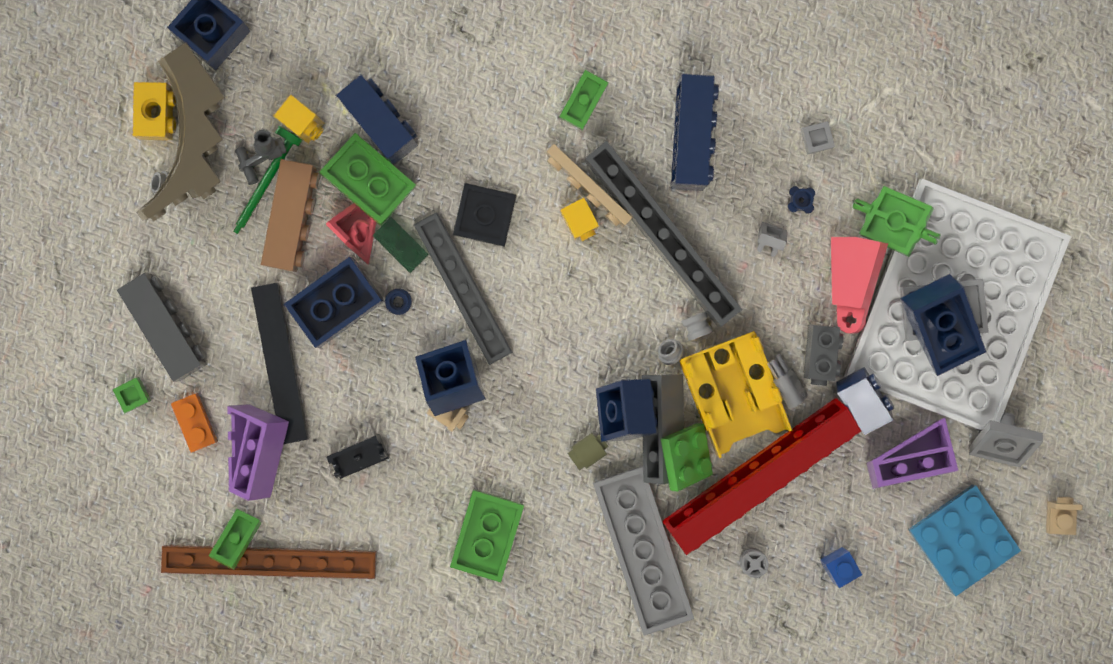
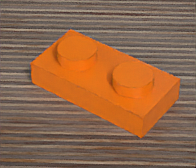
[170,393,218,453]

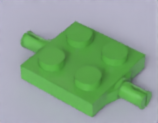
[853,186,941,257]

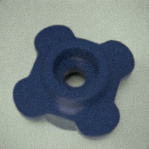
[787,186,815,214]

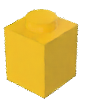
[560,198,599,241]

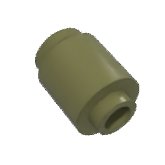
[568,433,608,471]

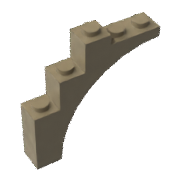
[136,42,225,221]

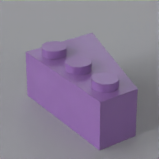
[227,404,289,501]
[866,418,959,489]

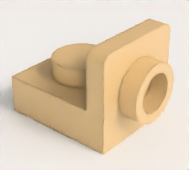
[427,406,469,432]
[1046,497,1083,535]

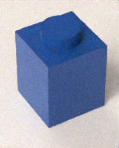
[820,547,862,588]

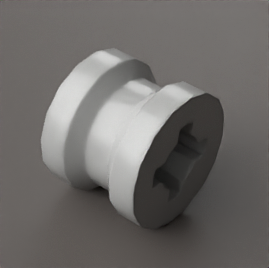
[681,311,713,341]
[739,548,769,578]

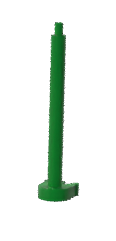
[233,126,303,234]

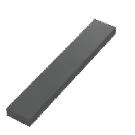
[414,212,513,365]

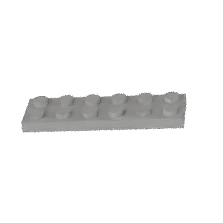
[593,466,694,636]

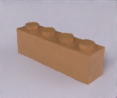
[261,159,320,272]

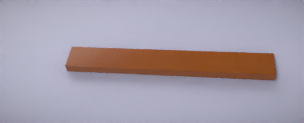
[161,545,377,579]

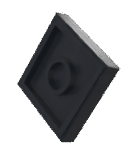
[453,183,517,247]

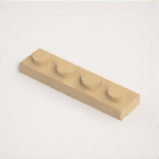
[547,144,632,227]

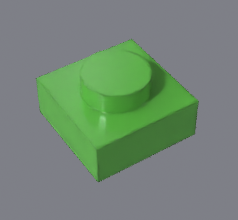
[112,377,151,413]

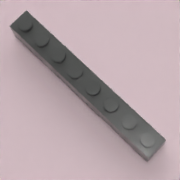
[584,141,743,327]

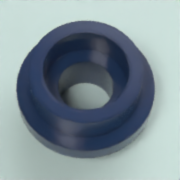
[385,288,412,315]

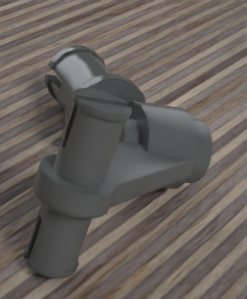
[235,129,286,185]

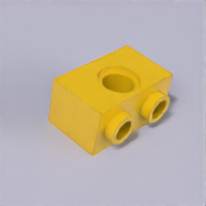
[133,82,177,140]
[274,94,325,144]

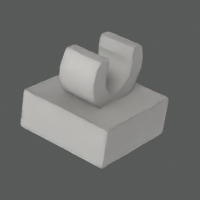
[757,222,787,257]

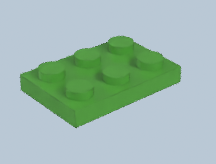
[319,133,416,226]
[450,489,524,583]

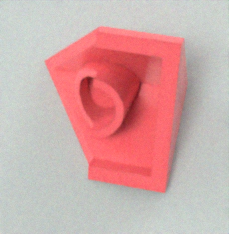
[326,203,376,265]

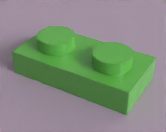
[559,70,609,131]
[209,509,261,570]

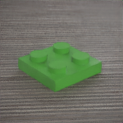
[661,423,713,491]

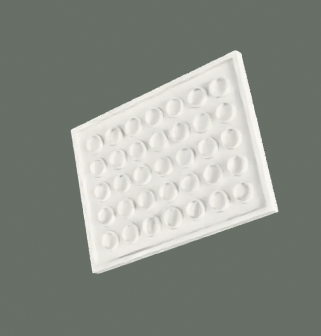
[843,179,1071,431]

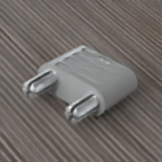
[767,354,808,409]

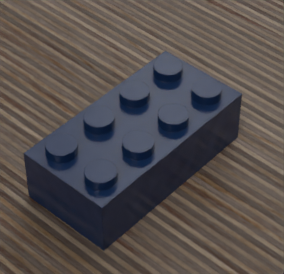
[671,74,719,191]

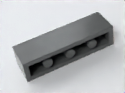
[117,273,207,382]
[642,374,684,484]

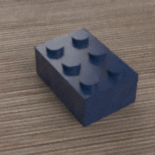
[336,75,418,165]
[284,256,385,348]

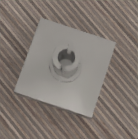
[969,412,1043,467]

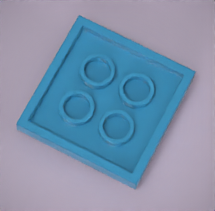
[908,484,1021,596]

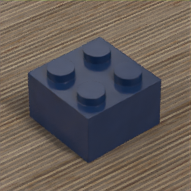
[167,0,250,71]
[415,340,486,416]
[596,379,657,442]

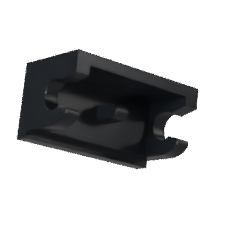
[326,434,390,479]

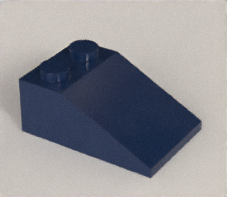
[900,274,986,376]

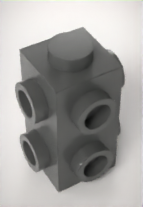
[804,325,844,386]

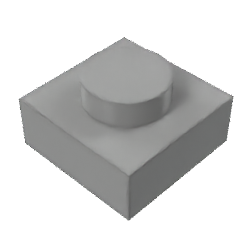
[801,121,835,155]

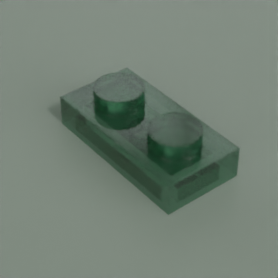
[372,217,429,274]

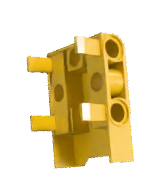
[679,331,792,458]

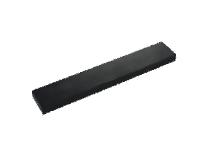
[251,283,309,444]

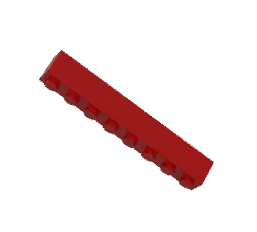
[662,398,861,555]

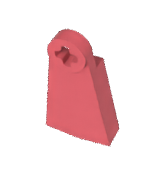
[831,237,888,334]

